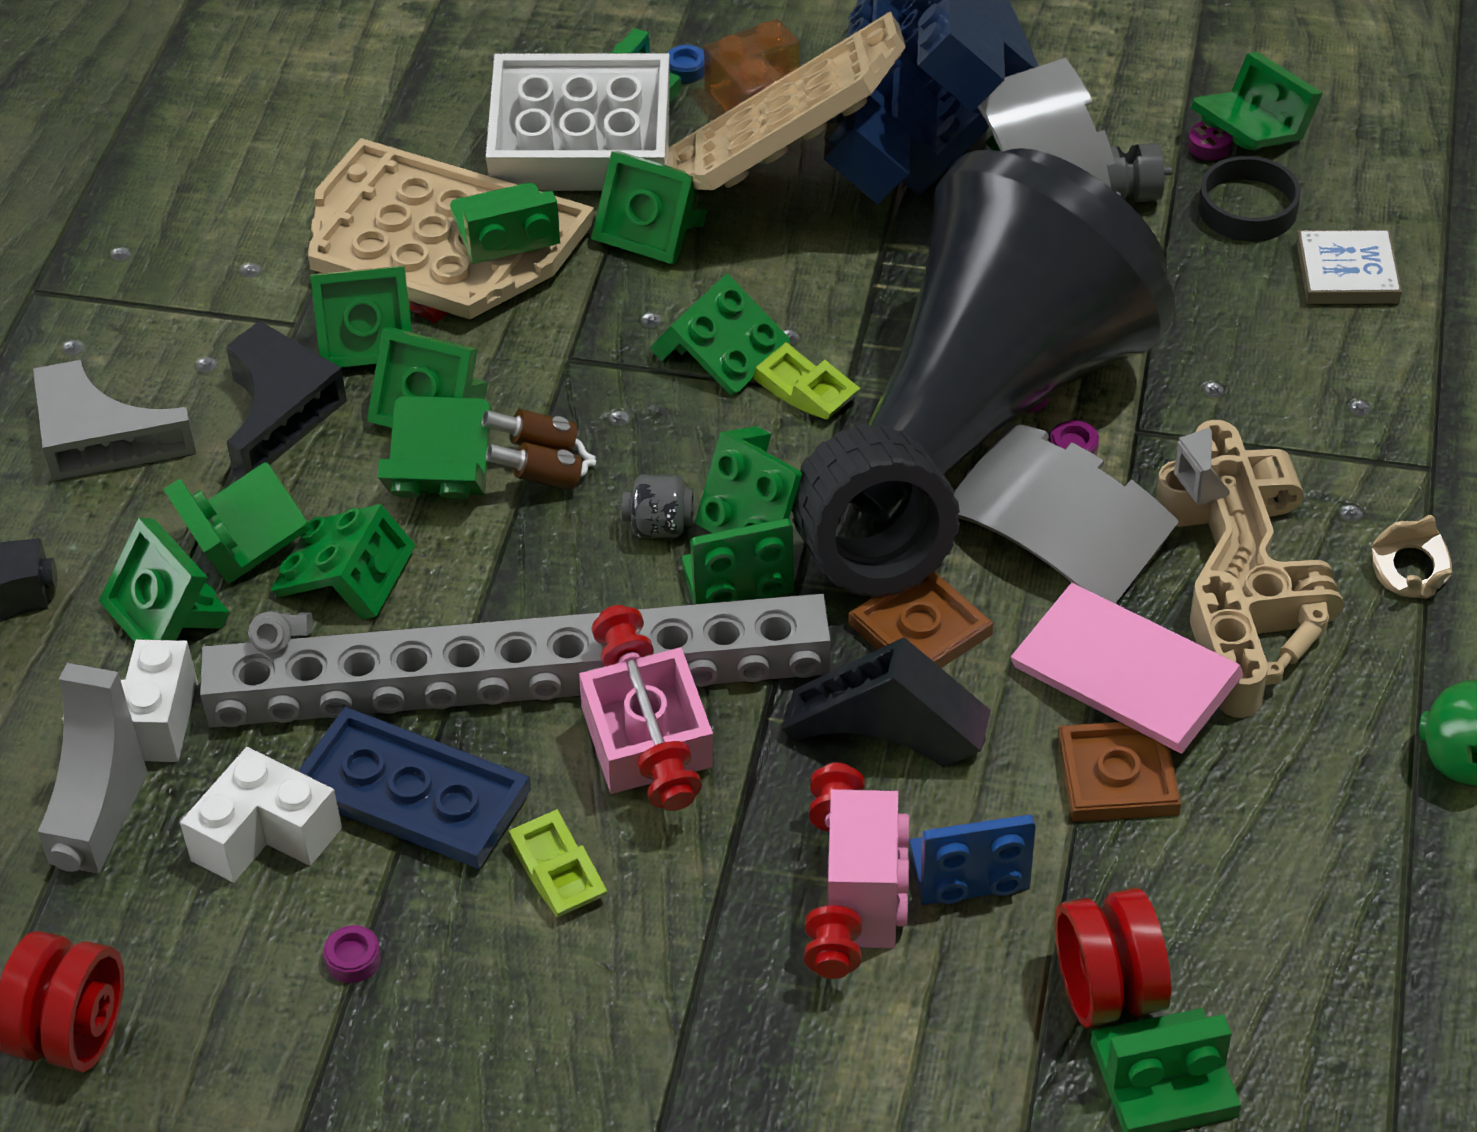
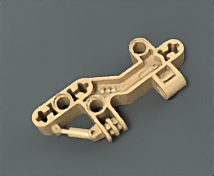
[1155,420,1344,718]

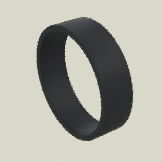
[1198,156,1301,242]

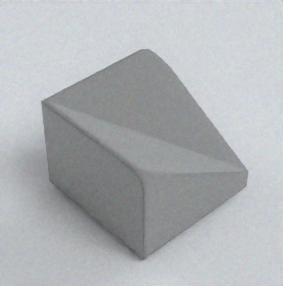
[1174,428,1230,506]

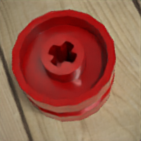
[1054,887,1172,1029]
[0,931,124,1073]

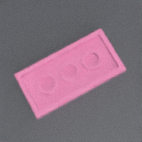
[1011,583,1243,754]

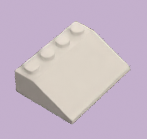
[486,54,670,191]

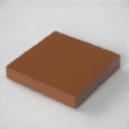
[849,572,993,668]
[1057,722,1181,822]

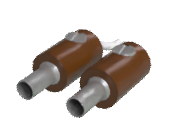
[482,409,596,491]

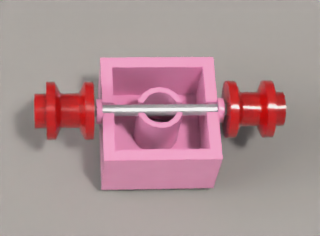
[579,605,713,811]
[804,763,909,979]

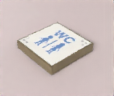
[1296,230,1402,304]

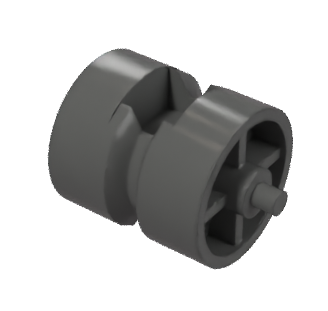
[1107,143,1173,203]

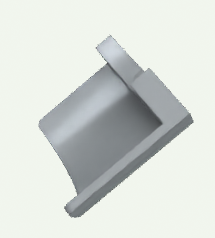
[978,58,1121,196]
[954,424,1179,604]

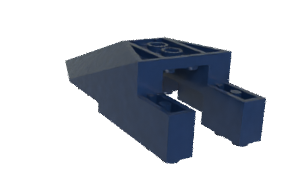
[823,0,1039,204]

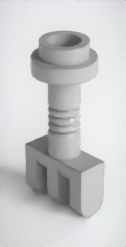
[248,611,313,654]

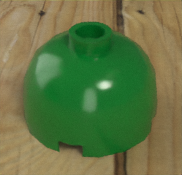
[1419,680,1477,787]

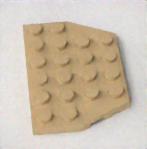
[666,11,906,190]
[308,138,595,319]

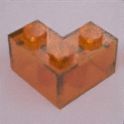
[703,18,799,111]

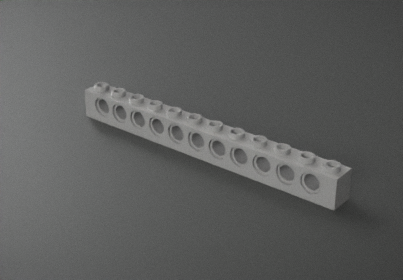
[200,594,830,728]

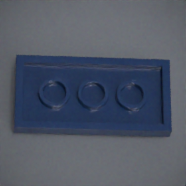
[298,707,531,869]

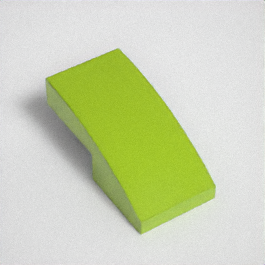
[753,342,860,420]
[508,809,607,918]

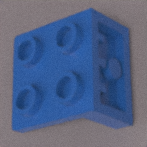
[909,815,1036,905]

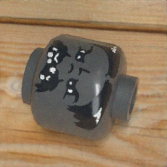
[622,474,694,540]

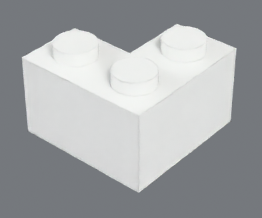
[62,640,198,762]
[180,747,342,883]

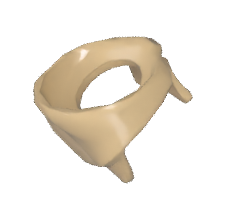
[1372,515,1453,599]

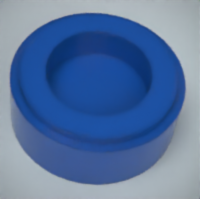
[666,45,707,83]

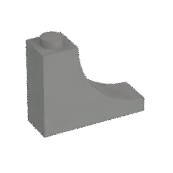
[33,360,197,481]
[38,663,148,874]

